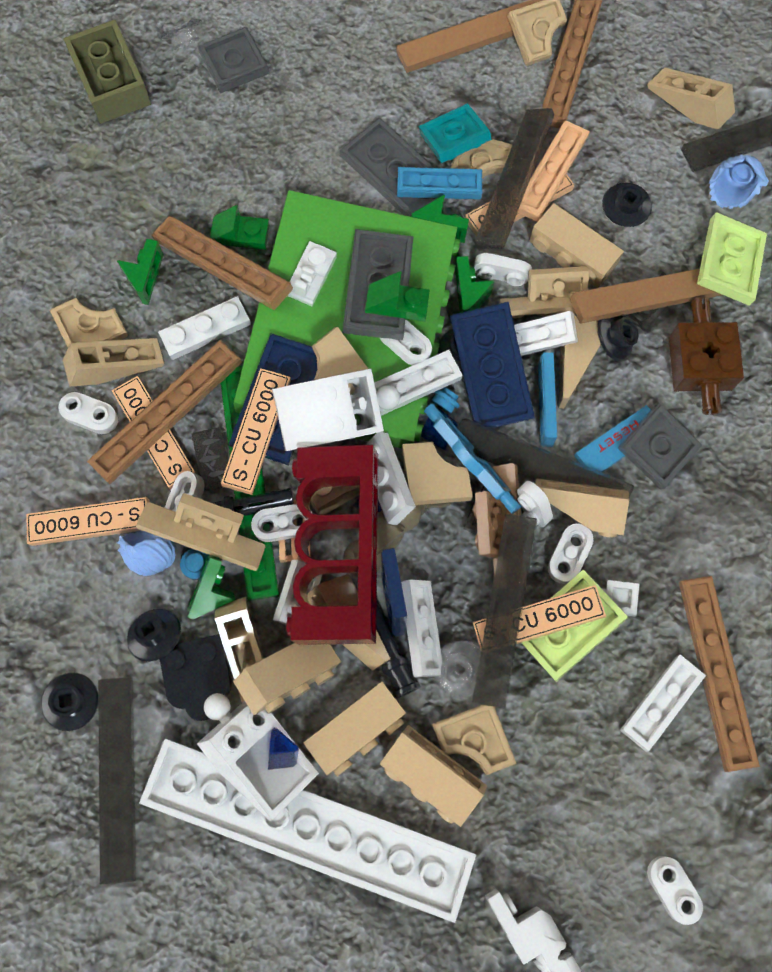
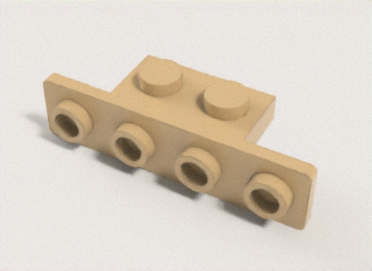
[500,266,589,318]
[136,493,265,571]

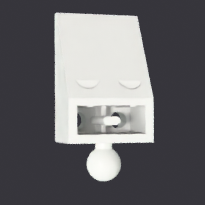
[272,369,400,451]
[197,693,319,820]

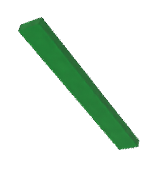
[221,365,279,601]

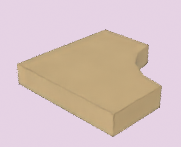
[507,0,567,66]
[451,139,516,178]
[50,298,128,347]
[312,327,373,395]
[401,442,473,505]
[432,701,517,775]

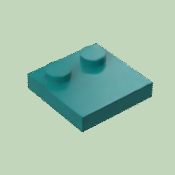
[418,103,492,163]

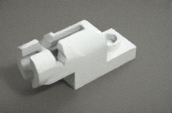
[485,889,581,972]

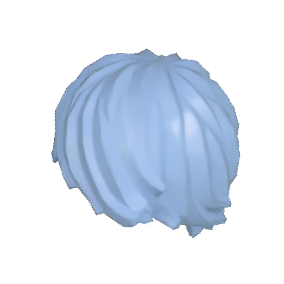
[709,154,769,209]
[117,531,175,576]

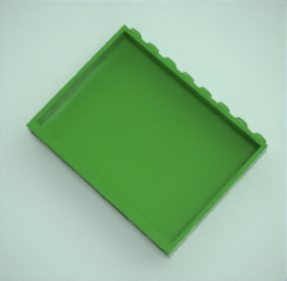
[234,190,460,448]

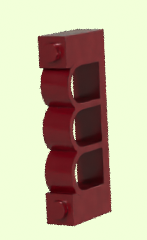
[286,445,378,645]

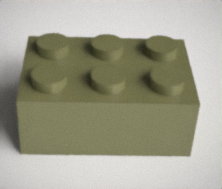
[63,20,151,124]

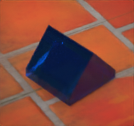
[268,727,299,770]

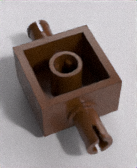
[669,298,744,415]

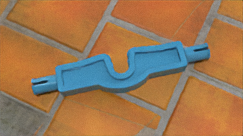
[424,404,521,514]

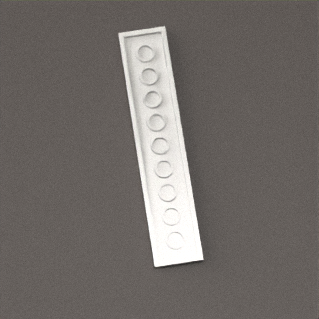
[139,739,476,923]

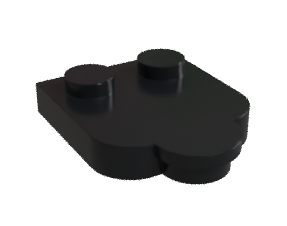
[159,634,232,721]

